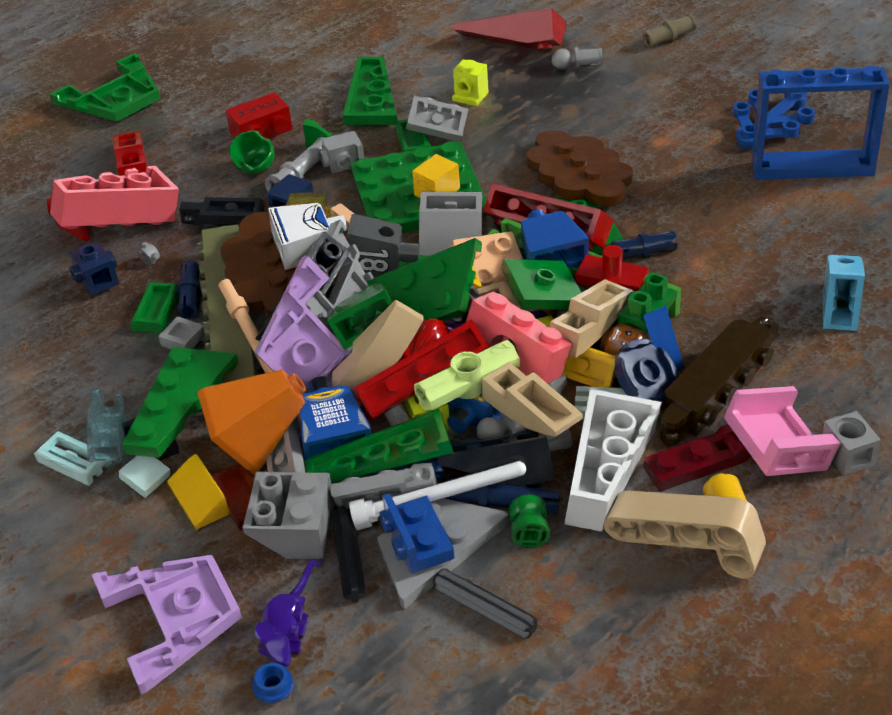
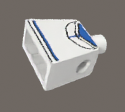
[268,203,348,270]

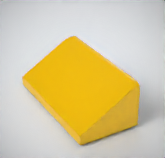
[167,454,230,530]

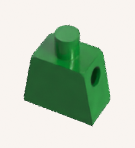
[327,282,393,350]

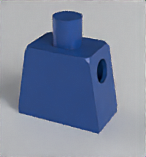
[521,209,589,269]

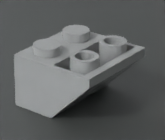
[419,192,482,256]
[243,472,335,560]

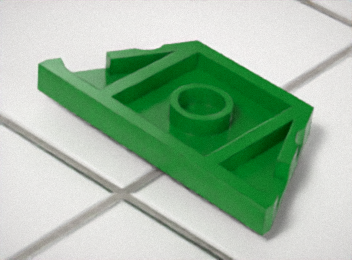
[367,238,482,321]

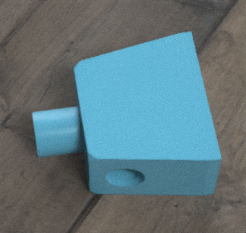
[823,255,865,331]

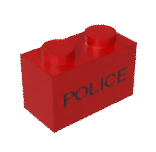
[225,92,293,139]

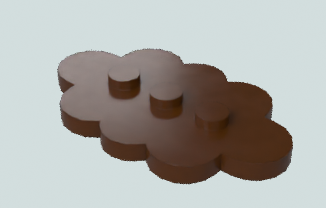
[527,130,633,207]
[221,212,297,315]

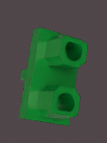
[618,272,677,333]

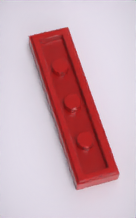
[353,319,490,421]

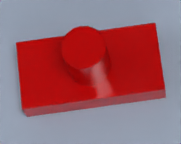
[576,245,649,291]

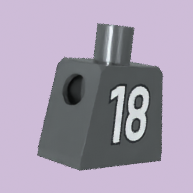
[347,214,420,278]

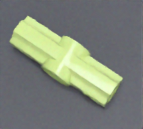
[414,340,520,412]

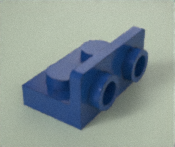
[379,493,455,574]

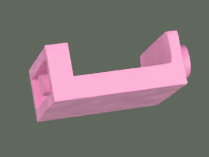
[724,386,841,476]

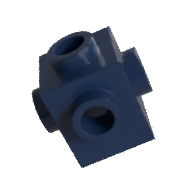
[69,242,119,296]

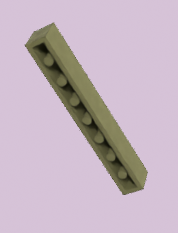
[197,224,257,383]

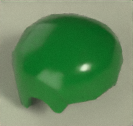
[229,130,275,176]

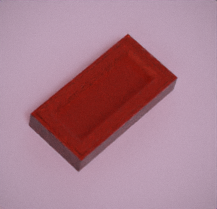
[212,464,254,531]

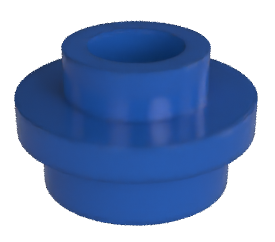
[252,663,294,703]

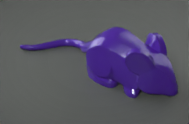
[255,558,323,667]

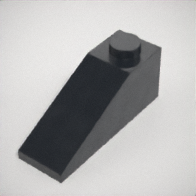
[437,430,555,488]

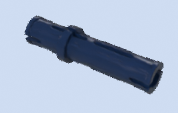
[447,476,560,514]

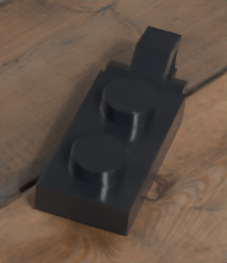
[179,197,264,226]

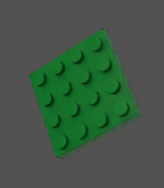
[349,141,488,233]

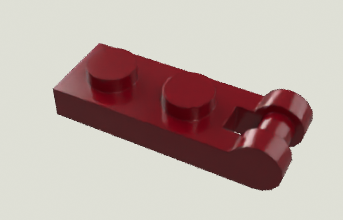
[643,424,751,492]

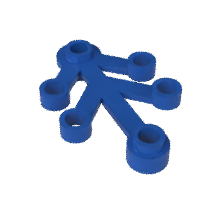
[733,89,815,150]

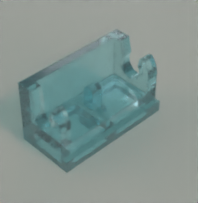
[86,390,128,461]

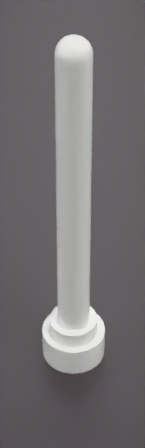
[349,461,526,531]

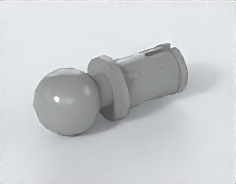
[551,47,603,70]
[476,412,528,438]

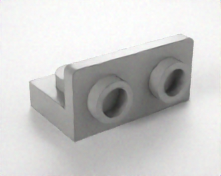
[406,95,468,142]

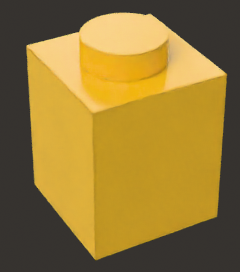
[412,154,460,198]

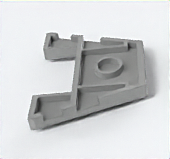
[306,219,374,336]

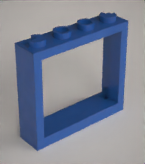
[751,66,890,180]

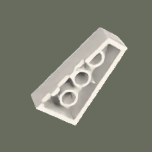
[564,389,661,532]

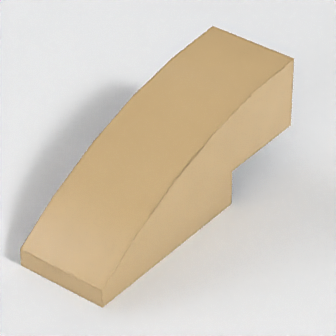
[549,279,634,358]
[332,300,424,406]
[482,362,583,437]

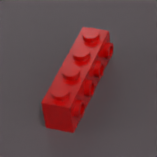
[482,183,614,251]

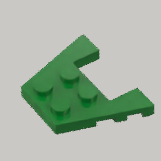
[50,53,160,122]

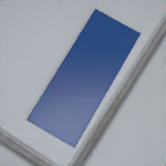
[643,305,685,372]

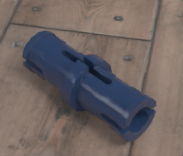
[611,230,678,259]
[176,261,201,319]

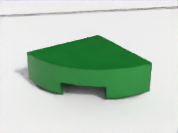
[303,119,333,148]

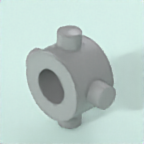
[138,242,160,265]

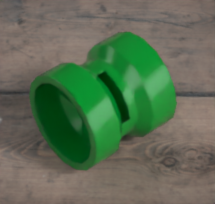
[509,495,550,548]

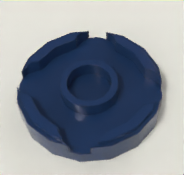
[615,339,678,404]

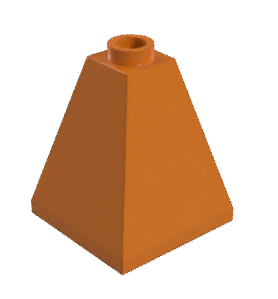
[197,369,306,475]

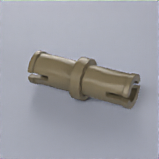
[643,14,697,47]

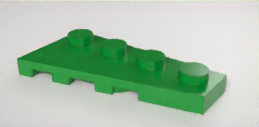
[305,409,454,484]

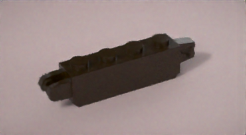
[660,316,779,446]

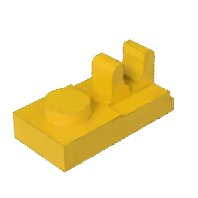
[562,348,617,388]

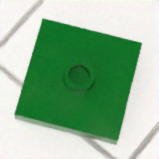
[501,259,582,310]

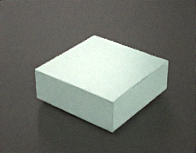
[119,455,170,498]

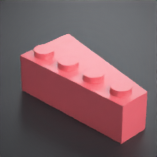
[50,166,179,229]

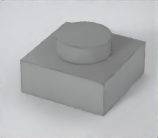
[158,316,205,349]

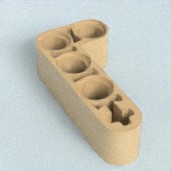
[604,491,766,579]

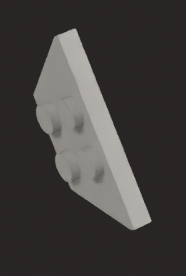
[377,498,509,609]

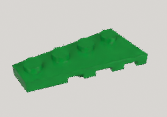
[343,57,398,126]
[122,347,239,458]

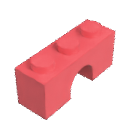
[466,292,573,384]

